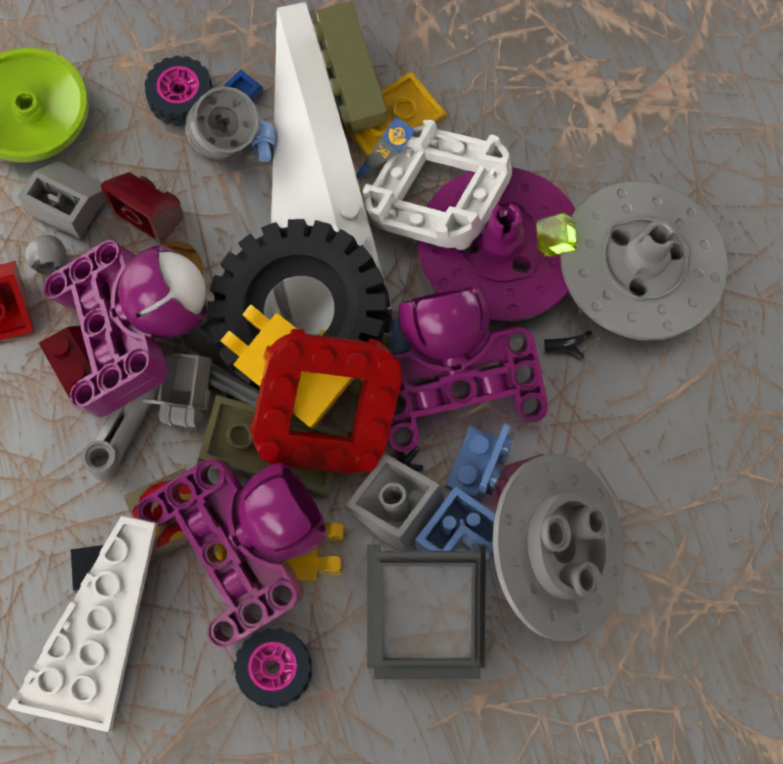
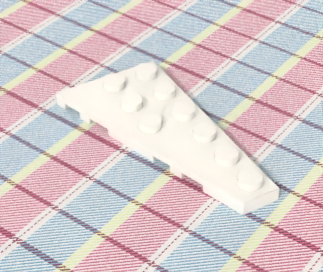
[7,516,158,732]

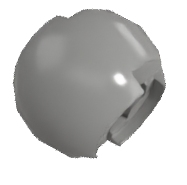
[26,235,66,274]

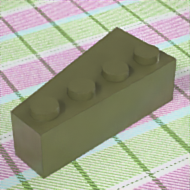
[313,1,387,133]

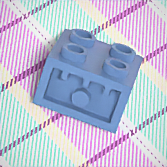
[445,423,513,503]

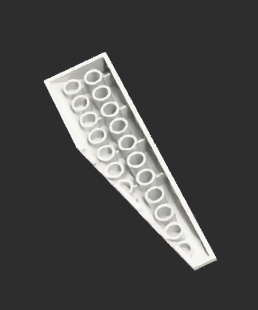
[271,2,392,336]

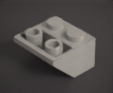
[17,161,106,239]

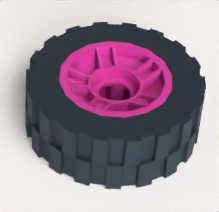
[144,55,213,127]
[234,628,312,708]

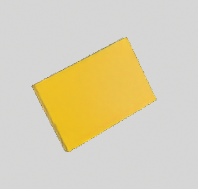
[340,71,447,158]

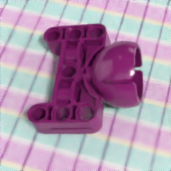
[388,285,548,452]
[137,459,328,648]

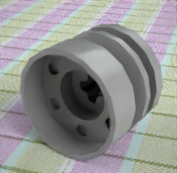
[185,86,259,160]

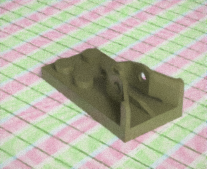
[196,395,345,497]

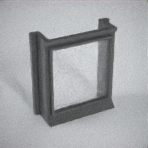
[367,544,486,679]

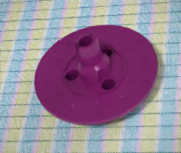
[417,167,576,323]

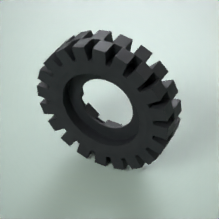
[207,219,391,390]

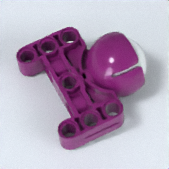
[44,240,207,417]

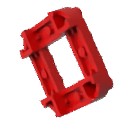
[250,329,402,473]

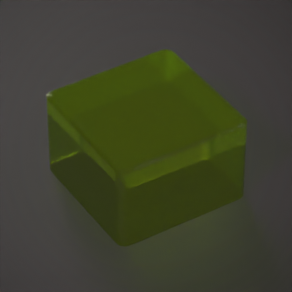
[536,213,577,257]

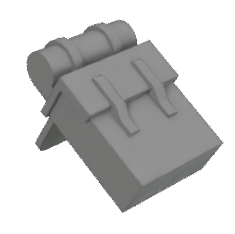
[142,352,212,429]

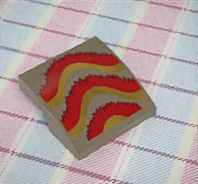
[124,468,191,560]

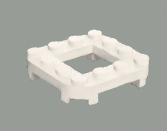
[362,120,512,250]

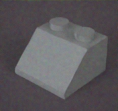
[346,454,445,551]

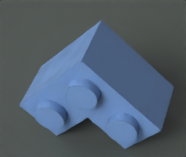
[415,486,495,568]

